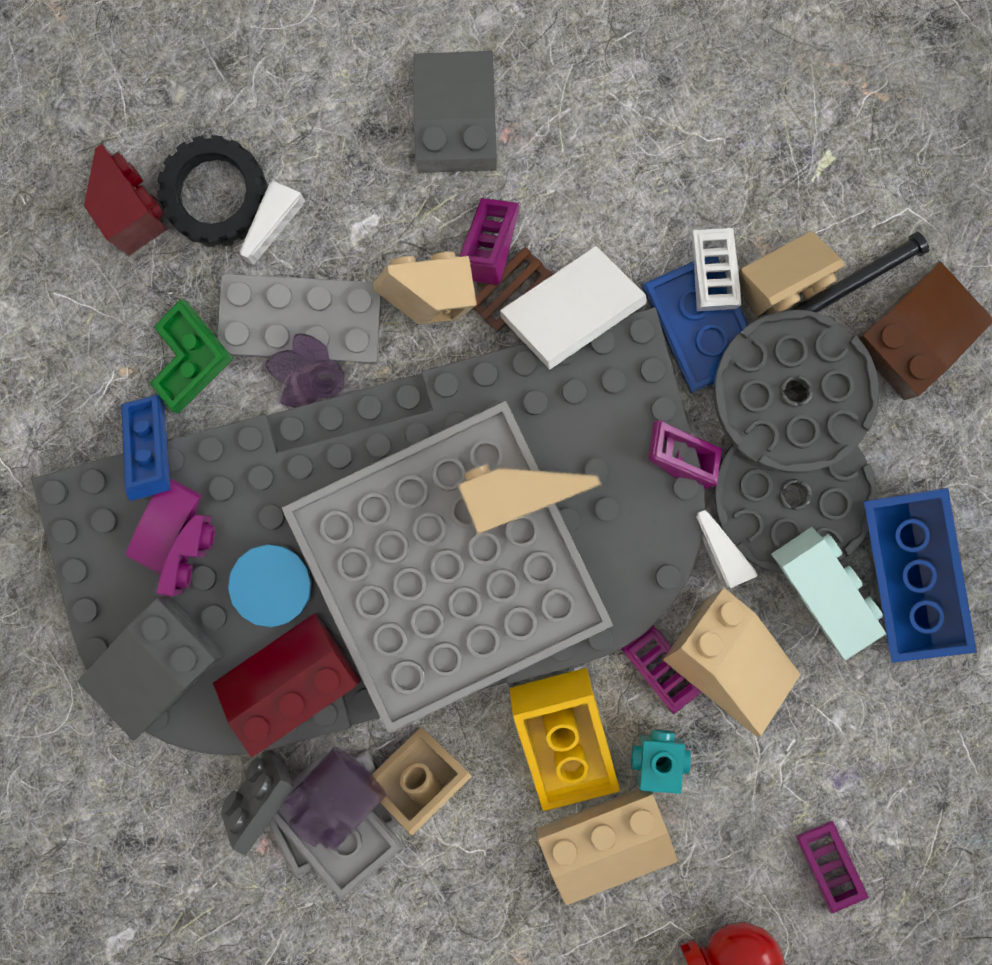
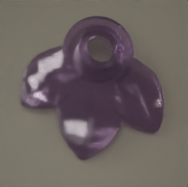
[265,333,345,408]

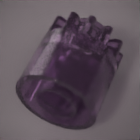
[284,746,386,851]

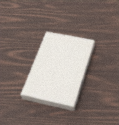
[500,246,647,370]

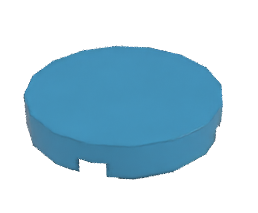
[228,544,312,627]

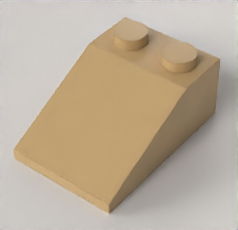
[458,464,601,534]
[663,588,801,738]

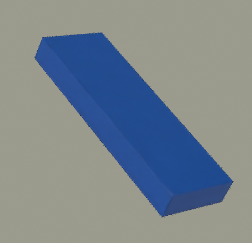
[121,395,171,501]

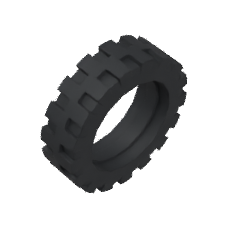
[157,135,268,247]

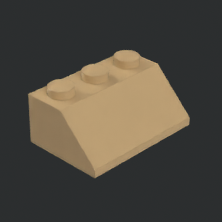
[536,789,678,906]

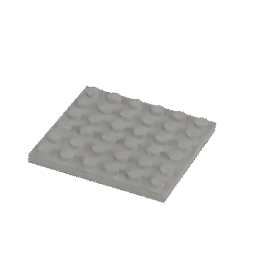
[281,401,614,733]

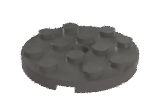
[713,310,879,473]
[713,444,877,574]

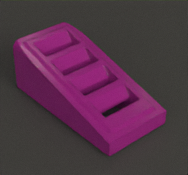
[459,198,520,285]
[648,420,722,490]
[621,625,702,714]
[795,820,869,914]

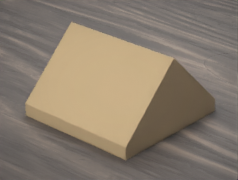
[362,727,472,836]

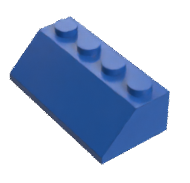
[864,487,977,663]

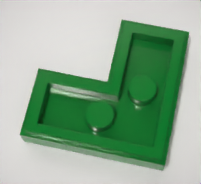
[150,299,234,413]

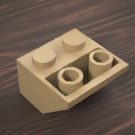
[738,231,845,318]
[373,252,477,325]

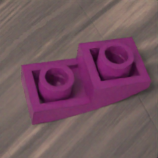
[125,478,202,574]
[156,515,215,596]

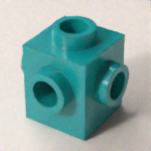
[631,729,691,794]

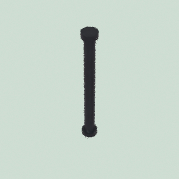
[791,232,929,313]

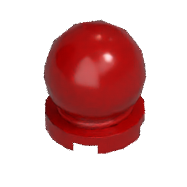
[679,921,785,965]

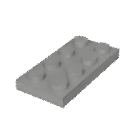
[218,274,382,364]

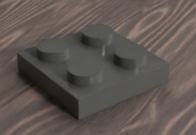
[221,750,295,856]

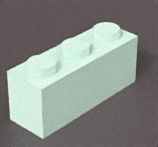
[771,527,886,661]

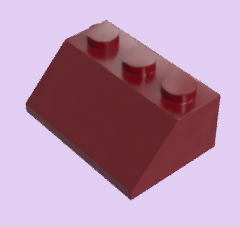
[213,613,361,758]

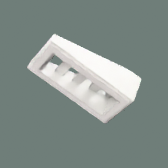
[239,181,305,265]
[692,228,741,311]
[696,510,758,588]

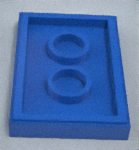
[641,257,749,394]

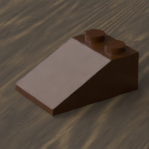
[857,262,992,400]

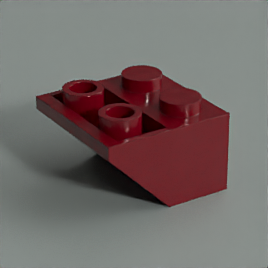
[84,144,168,256]

